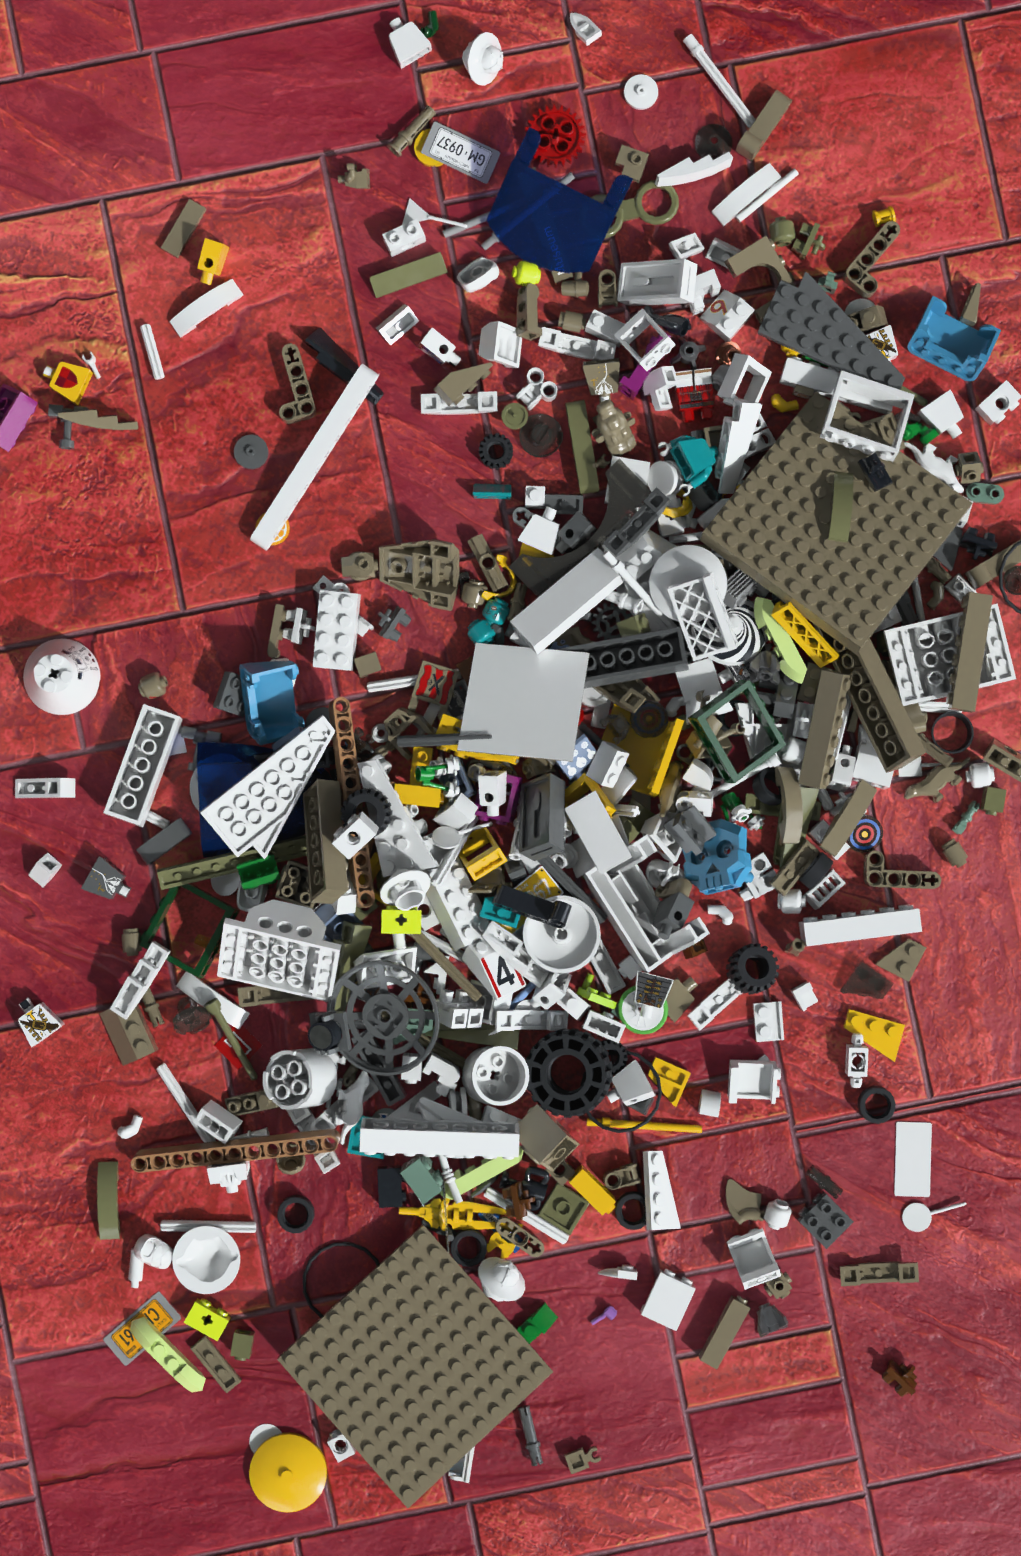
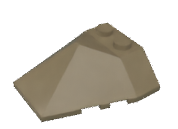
[379,539,459,611]

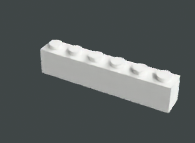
[779,356,893,414]

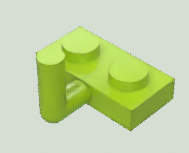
[576,973,617,1009]

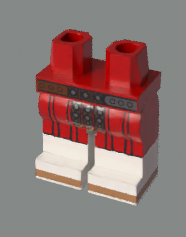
[675,368,715,423]

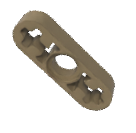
[495,1216,544,1257]

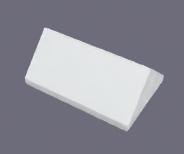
[353,946,417,989]

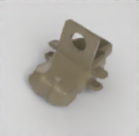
[592,399,637,457]
[468,863,513,921]

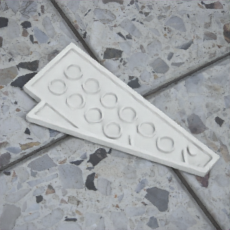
[200,715,335,859]

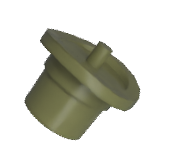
[501,403,528,430]

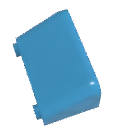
[907,296,1001,381]
[239,660,305,745]

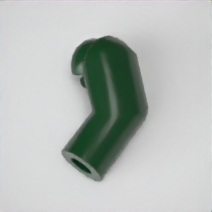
[420,11,439,38]

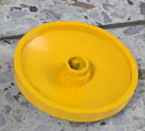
[249,1432,327,1512]

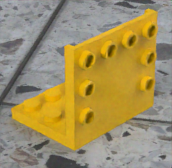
[602,704,684,798]

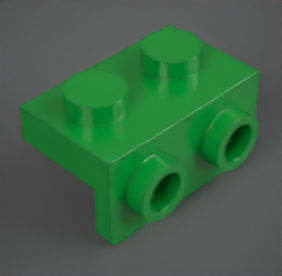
[236,854,281,890]

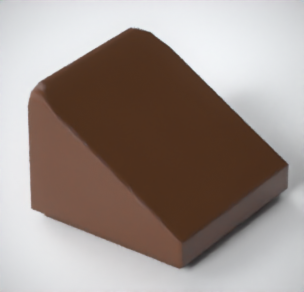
[682,939,708,959]

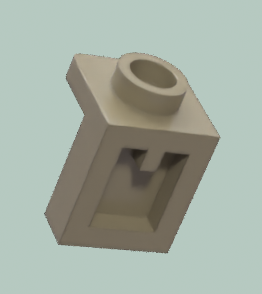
[522,758,555,780]

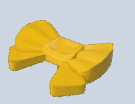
[487,1231,516,1259]

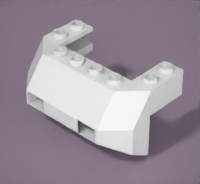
[583,834,710,973]

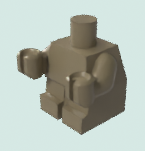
[338,163,370,189]

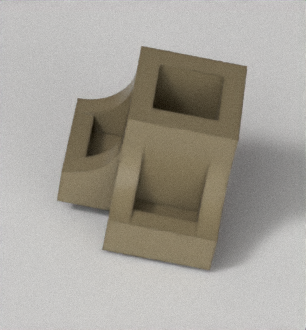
[615,145,649,183]

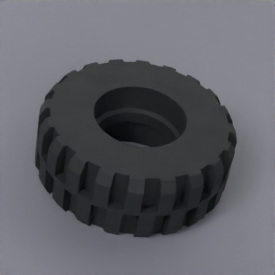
[526,1028,613,1118]

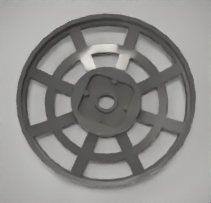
[327,960,440,1076]

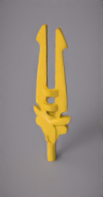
[399,1198,523,1232]

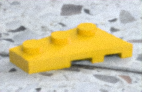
[844,1009,905,1062]

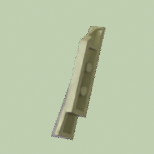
[425,1023,520,1049]

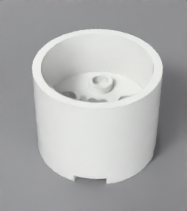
[462,1046,529,1105]
[263,1048,337,1110]

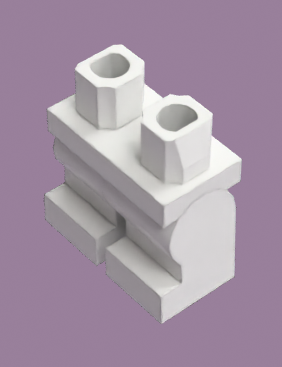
[739,852,776,901]

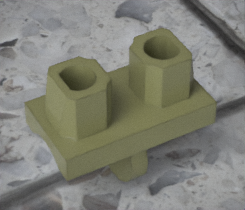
[791,222,826,260]

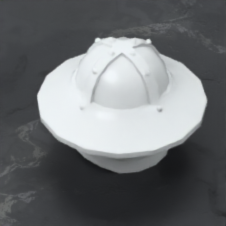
[462,32,503,86]
[380,868,430,911]
[478,1257,525,1302]

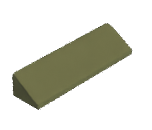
[369,252,448,298]

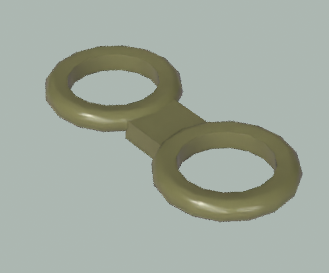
[579,180,679,239]

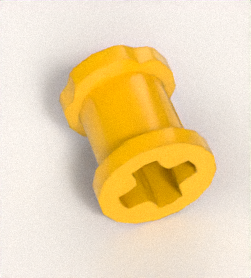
[872,206,896,227]

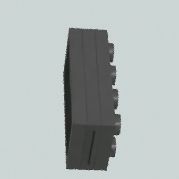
[519,773,565,861]

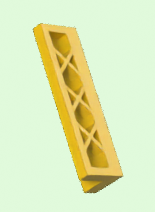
[771,601,839,668]

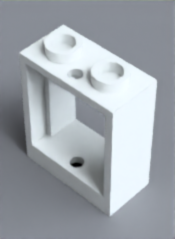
[614,308,675,371]
[717,353,772,406]

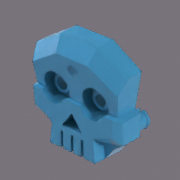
[682,819,754,895]

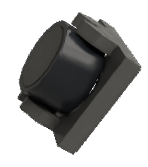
[308,1011,352,1055]

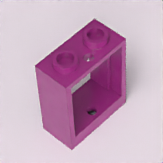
[475,769,523,826]

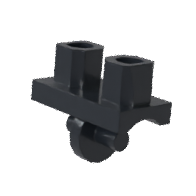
[858,453,893,492]
[959,527,998,560]

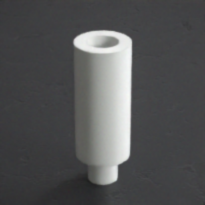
[128,1248,144,1288]

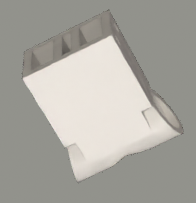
[675,658,733,725]
[852,724,894,790]

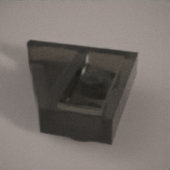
[840,961,894,999]

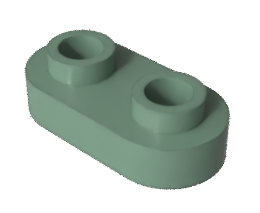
[965,483,1004,505]

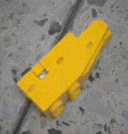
[436,714,520,765]

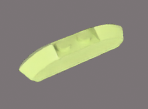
[754,597,807,684]
[439,1146,523,1200]
[130,1317,206,1392]

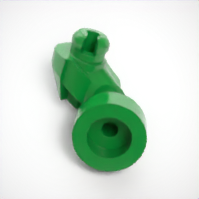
[902,423,939,446]

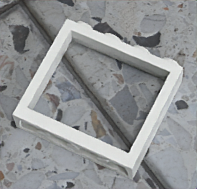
[820,370,915,462]

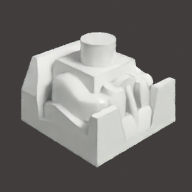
[478,321,522,368]
[207,1161,250,1193]

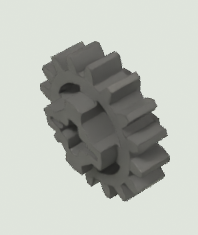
[591,602,632,640]

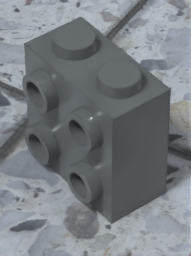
[797,1192,854,1249]

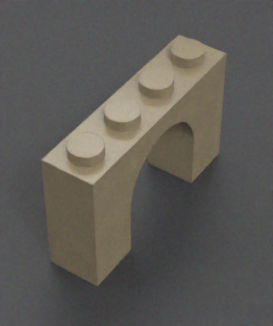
[724,236,796,325]

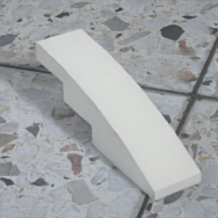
[655,152,733,187]
[482,920,550,988]
[110,941,171,1020]

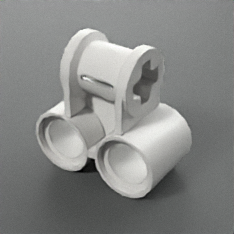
[516,367,557,411]

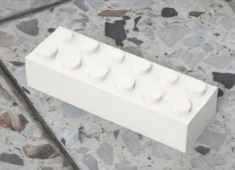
[103,704,183,827]
[420,833,490,951]
[799,904,922,946]

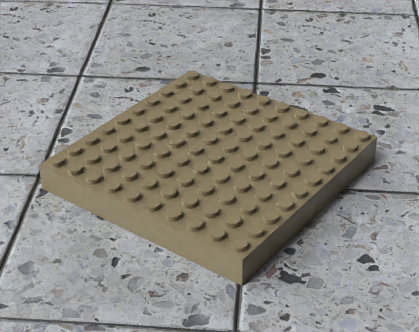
[700,391,972,655]
[277,1224,553,1508]

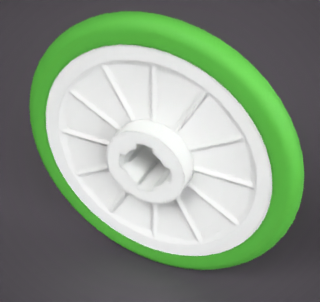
[618,986,668,1034]

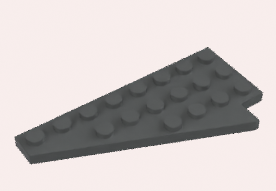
[757,272,905,390]

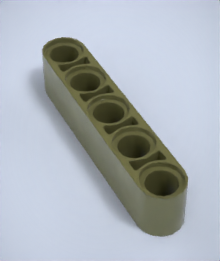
[565,400,599,495]

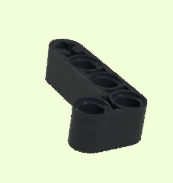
[492,885,572,928]

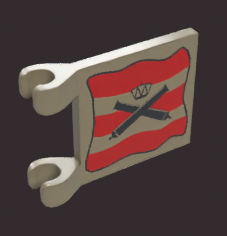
[408,660,459,720]

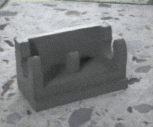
[544,493,583,515]

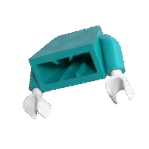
[658,435,719,497]

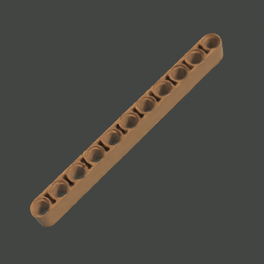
[328,697,375,908]
[131,1129,341,1173]

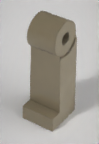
[516,283,542,341]

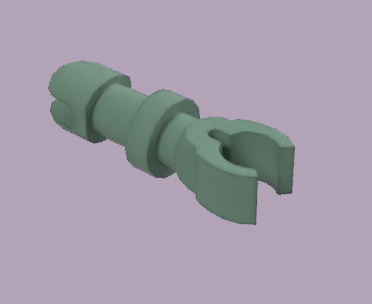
[952,801,980,835]

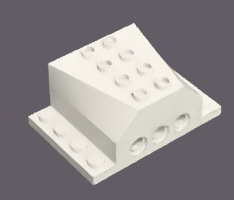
[883,603,1016,706]
[217,899,341,1002]

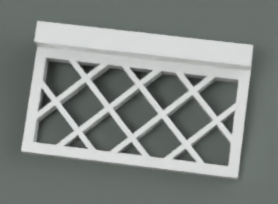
[667,572,739,661]

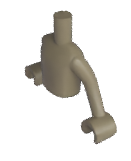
[693,690,745,749]

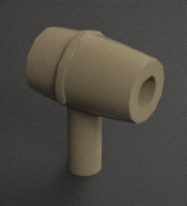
[561,265,589,298]

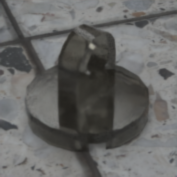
[172,997,211,1035]

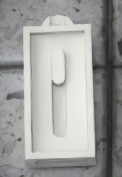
[616,259,697,306]
[313,583,361,671]

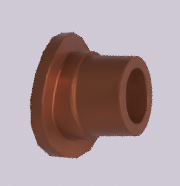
[715,341,741,365]

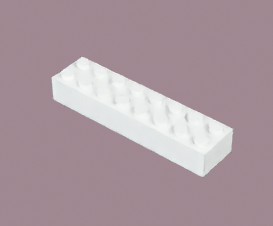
[360,1118,519,1160]

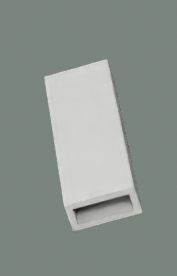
[510,548,625,655]

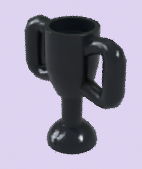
[644,305,692,337]
[499,1166,550,1211]

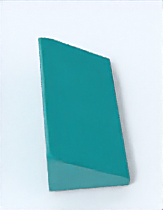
[473,484,512,499]

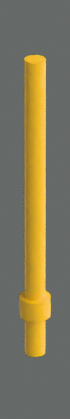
[586,1117,702,1133]

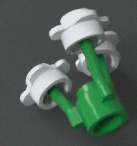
[415,755,460,802]
[720,792,765,831]

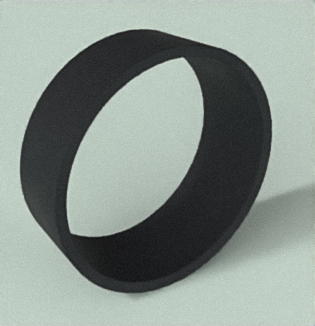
[931,711,974,754]

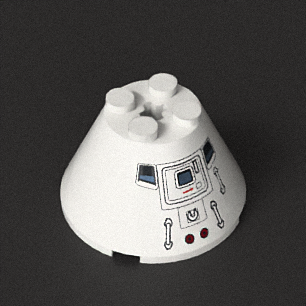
[23,639,101,715]

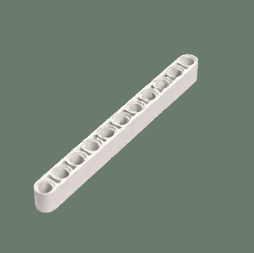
[250,364,379,550]

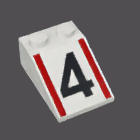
[461,938,526,1001]

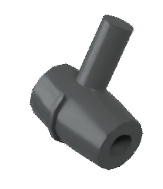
[413,942,436,974]

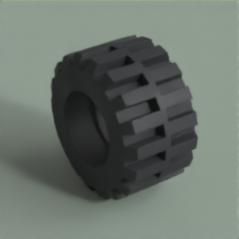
[340,788,392,837]
[726,943,779,995]

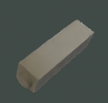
[699,1295,750,1369]

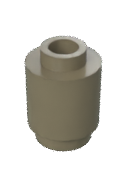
[558,310,586,333]
[941,838,968,868]
[122,928,142,956]

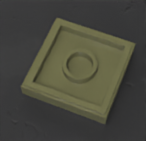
[537,1182,590,1235]

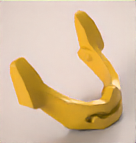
[662,489,693,518]
[481,554,517,601]

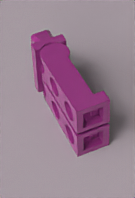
[618,332,671,400]

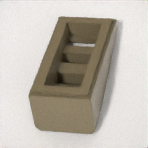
[959,283,981,327]

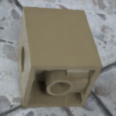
[275,860,317,910]
[516,1104,580,1172]

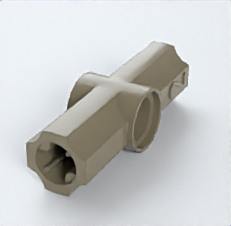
[467,534,508,592]

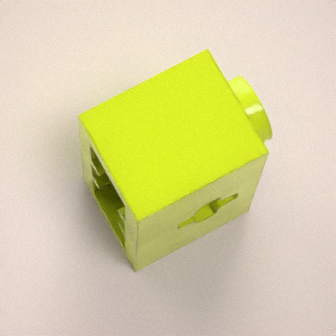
[381,906,422,934]
[184,1298,231,1341]

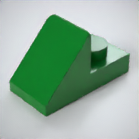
[516,1303,558,1344]

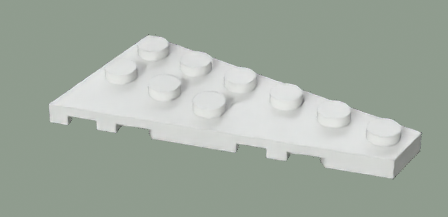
[357,759,439,877]

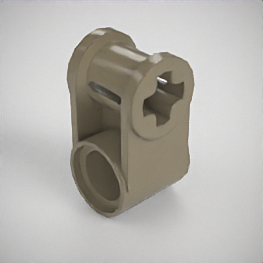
[598,269,618,308]
[655,878,693,900]
[603,1163,642,1190]

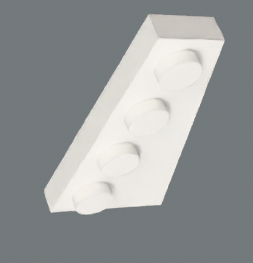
[643,1151,681,1230]

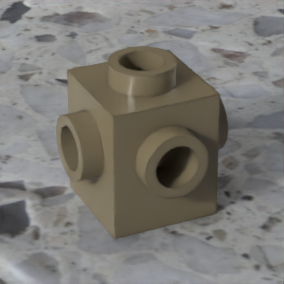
[954,451,984,484]
[764,1271,792,1299]

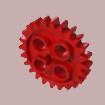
[524,104,586,168]

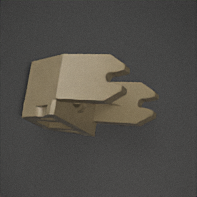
[383,707,436,760]

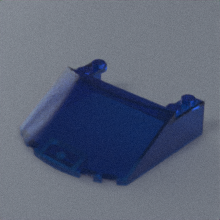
[486,127,633,274]

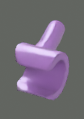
[591,1306,617,1325]

